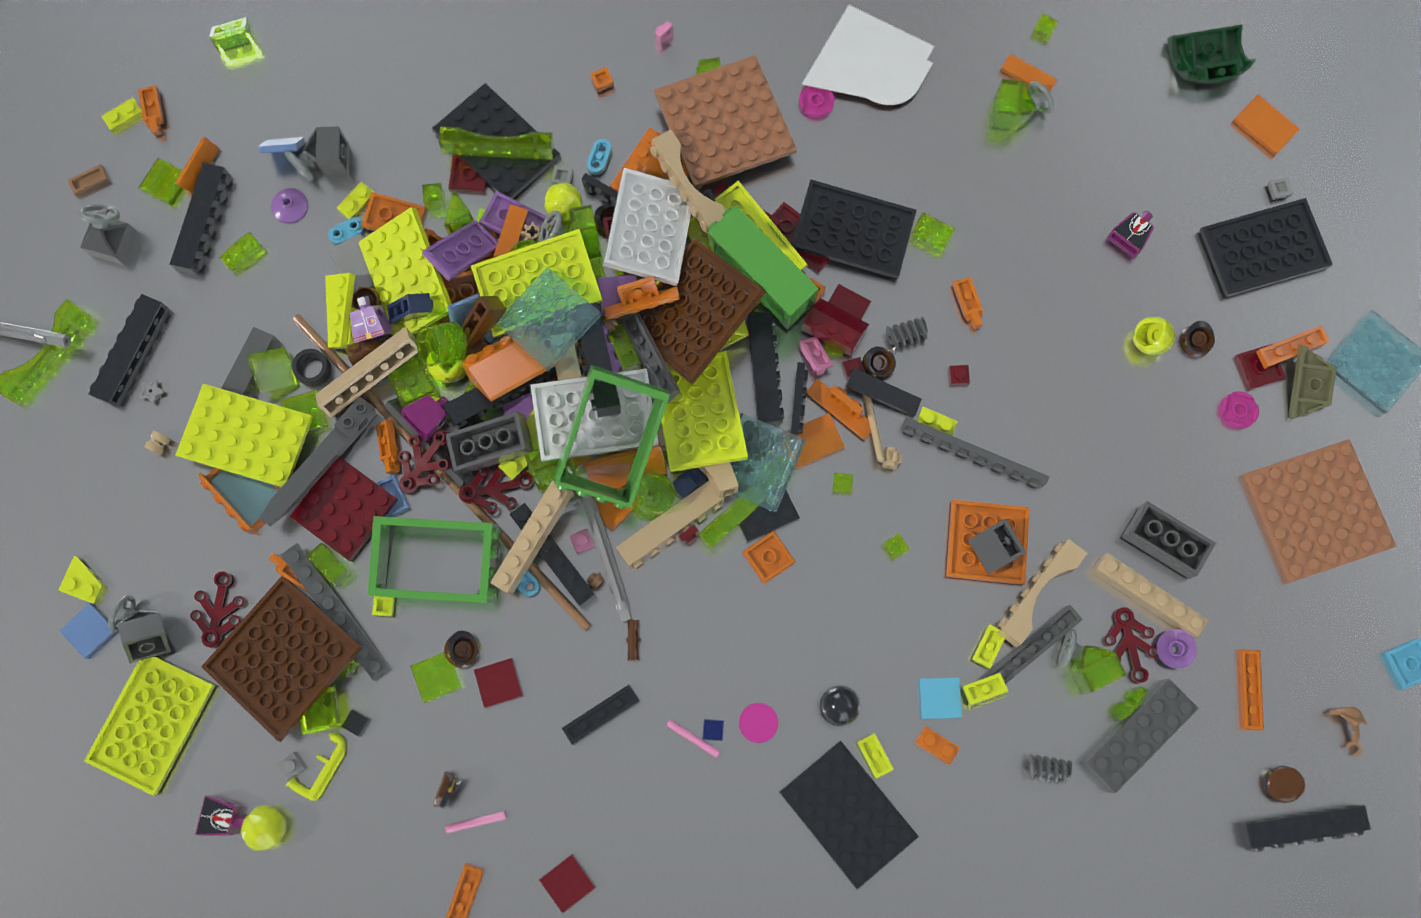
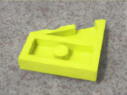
[58,556,105,605]

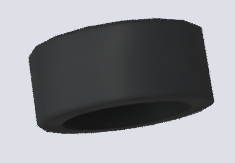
[292,348,331,386]

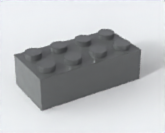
[446,412,534,474]
[1122,501,1216,579]

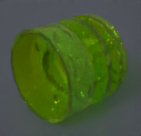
[416,321,467,367]
[631,472,675,520]

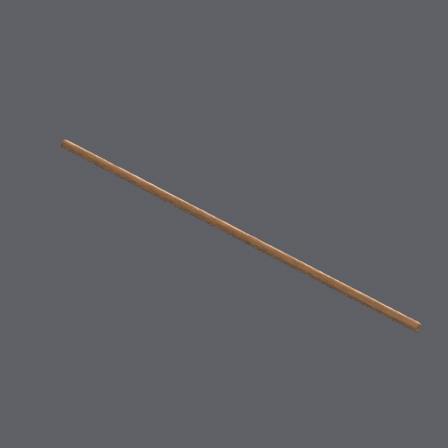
[293,314,592,631]

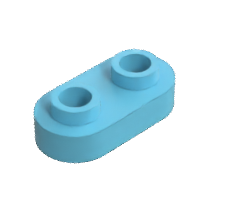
[587,139,612,175]
[328,218,365,245]
[517,570,540,596]

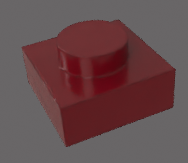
[842,357,865,380]
[949,365,970,386]
[678,525,699,545]

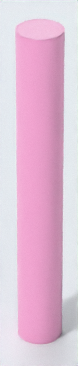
[666,719,721,758]
[445,811,506,833]

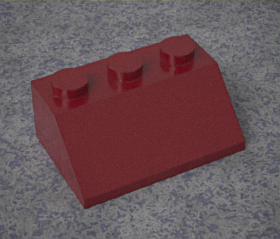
[802,298,869,356]

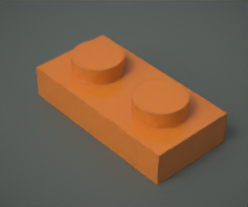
[915,726,960,765]

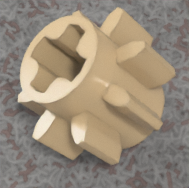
[521,222,541,245]
[882,447,903,469]

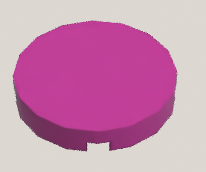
[798,86,835,119]
[1219,391,1259,429]
[739,703,779,743]

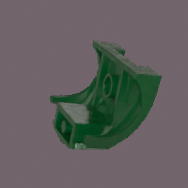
[1167,24,1256,84]

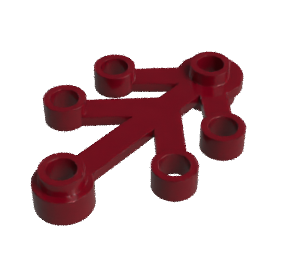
[398,430,451,493]
[459,463,533,515]
[190,571,246,648]
[1103,607,1158,683]

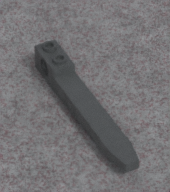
[260,396,377,526]

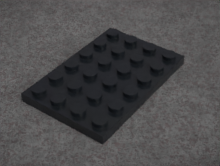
[432,83,561,199]
[791,179,917,279]
[1200,198,1333,297]
[779,740,919,890]

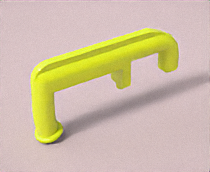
[286,732,346,801]

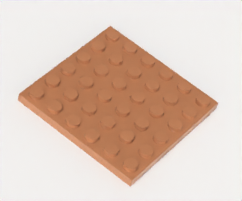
[654,55,797,188]
[1241,439,1397,584]

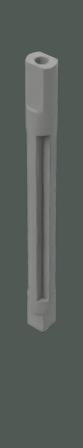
[0,322,71,348]
[582,495,633,622]

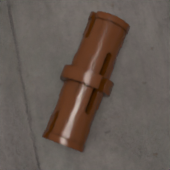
[626,620,641,660]

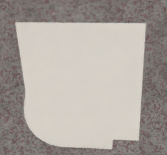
[802,5,935,105]

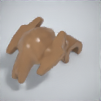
[1329,706,1367,756]

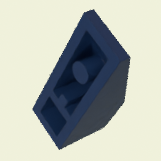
[387,293,433,324]
[670,468,709,500]

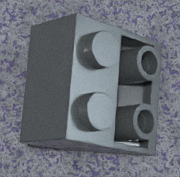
[968,519,1027,575]

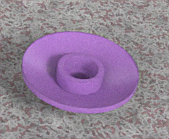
[271,188,308,223]
[1157,629,1197,669]

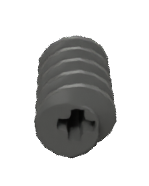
[886,316,928,348]
[1027,754,1072,785]

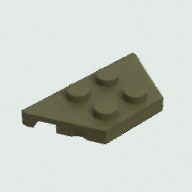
[1288,345,1337,419]

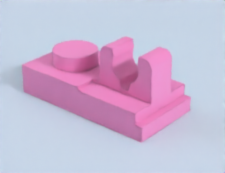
[798,337,833,376]

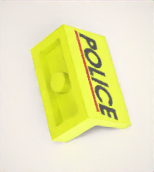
[963,673,1008,710]

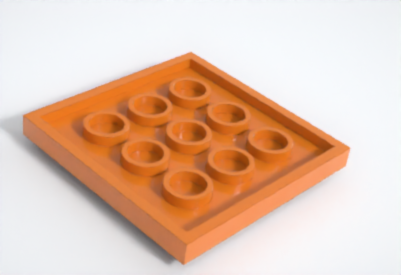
[946,500,1030,585]

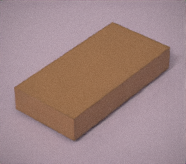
[67,164,111,197]

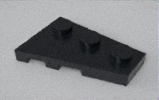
[739,484,800,543]

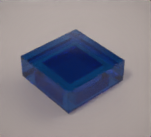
[703,719,724,741]

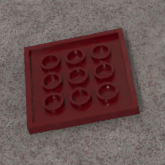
[290,457,398,562]

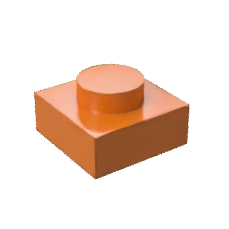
[590,67,614,92]

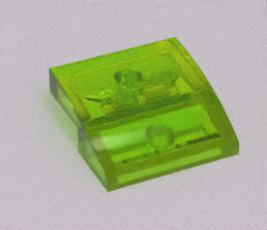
[138,158,183,206]
[247,347,297,393]

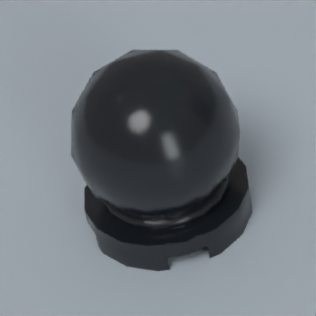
[819,685,861,726]

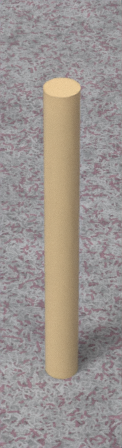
[863,395,885,462]

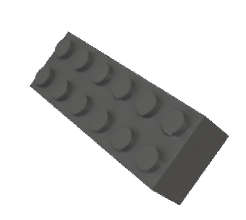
[1081,679,1199,793]

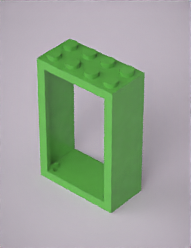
[708,205,819,329]
[554,365,670,509]
[367,516,501,603]

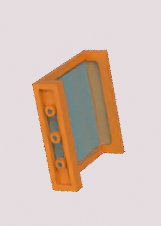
[197,468,294,533]

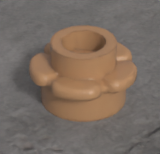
[602,318,618,333]
[586,572,604,590]

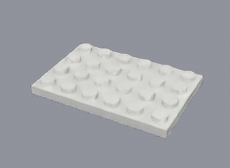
[603,168,691,286]
[531,369,659,462]

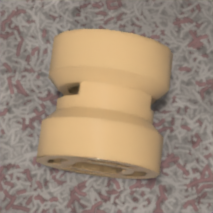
[143,430,171,456]

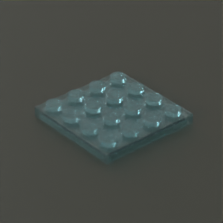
[495,267,602,371]
[1326,310,1421,414]
[730,413,806,512]

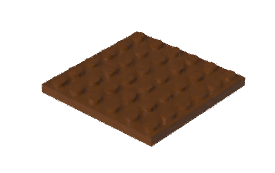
[639,238,766,385]
[201,576,363,742]

